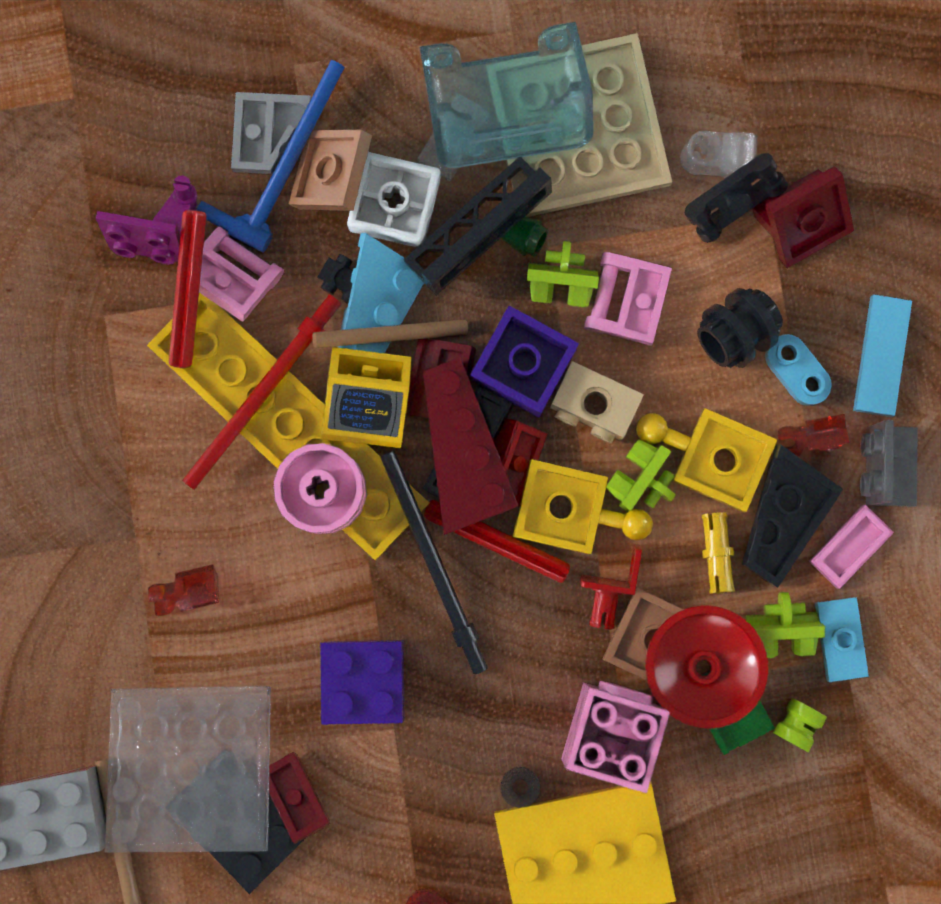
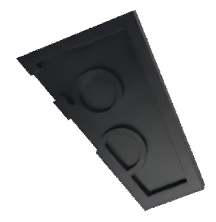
[742,444,843,588]

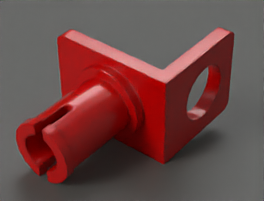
[580,544,642,630]

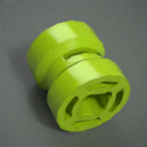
[773,698,827,753]

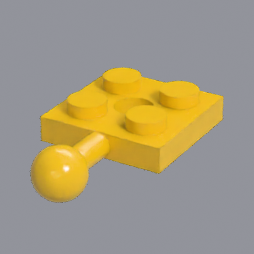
[636,408,777,513]
[513,459,653,554]

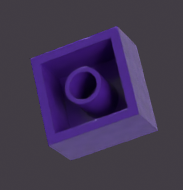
[470,306,579,418]
[320,640,405,724]

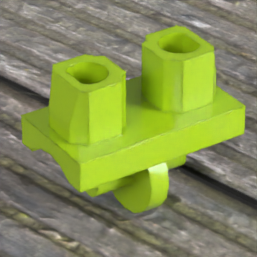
[527,241,599,308]
[606,439,676,512]
[746,592,825,658]

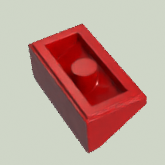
[494,419,548,507]

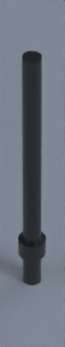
[380,450,488,675]

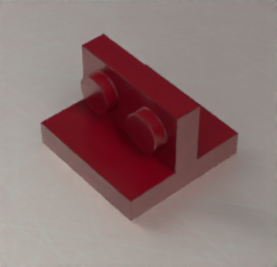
[752,166,854,268]

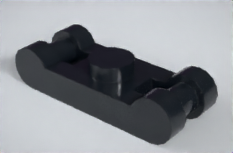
[684,153,788,243]

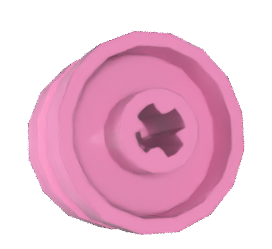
[274,443,367,534]

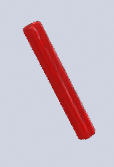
[169,210,206,368]
[424,500,570,583]

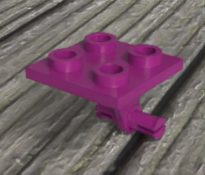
[96,176,197,264]

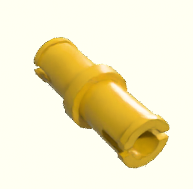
[701,512,735,594]

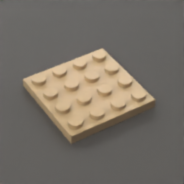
[486,33,672,217]

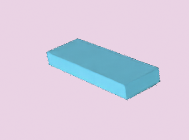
[853,294,912,417]

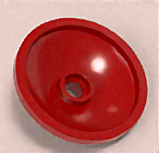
[645,605,768,729]

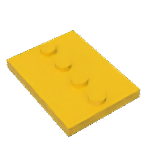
[494,781,676,904]

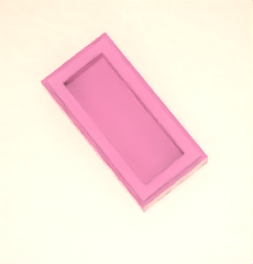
[809,505,894,589]

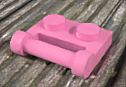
[199,226,284,322]
[584,252,672,346]

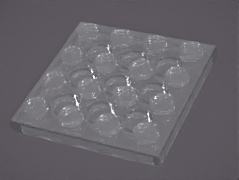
[105,686,271,852]

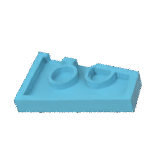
[337,233,424,353]

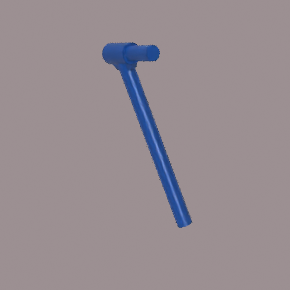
[196,60,345,253]

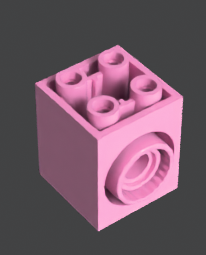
[561,681,670,793]

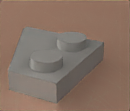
[231,92,311,174]

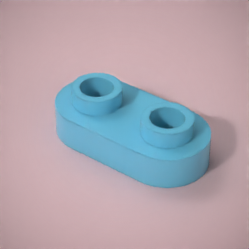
[765,334,832,406]

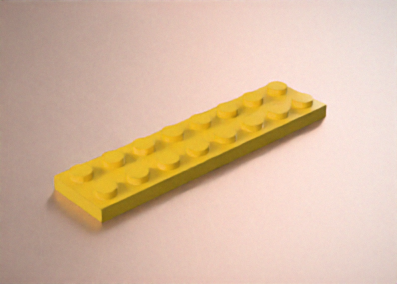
[147,293,429,561]

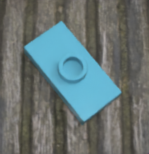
[815,597,869,682]

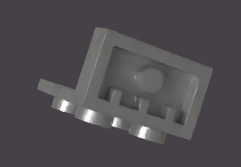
[860,420,918,507]

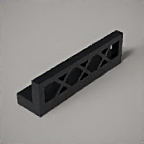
[403,156,552,296]

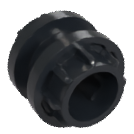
[697,288,783,368]

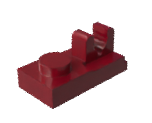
[259,752,330,844]

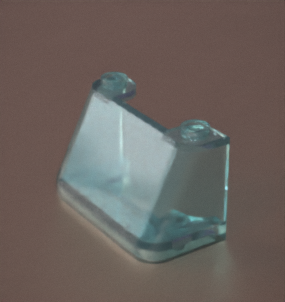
[420,22,593,168]

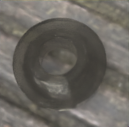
[500,767,540,808]

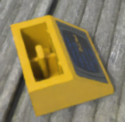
[321,347,411,448]

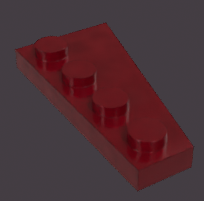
[423,357,519,535]

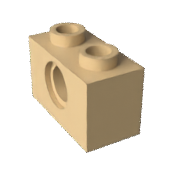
[550,361,644,443]

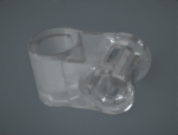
[680,131,758,178]

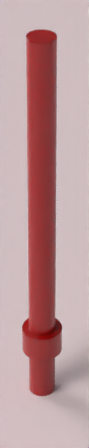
[182,294,342,490]

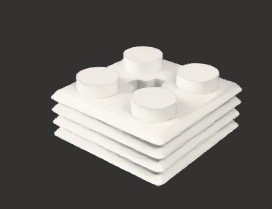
[347,152,441,247]

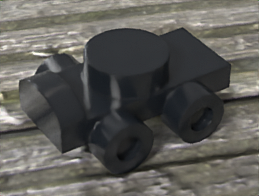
[317,254,353,304]

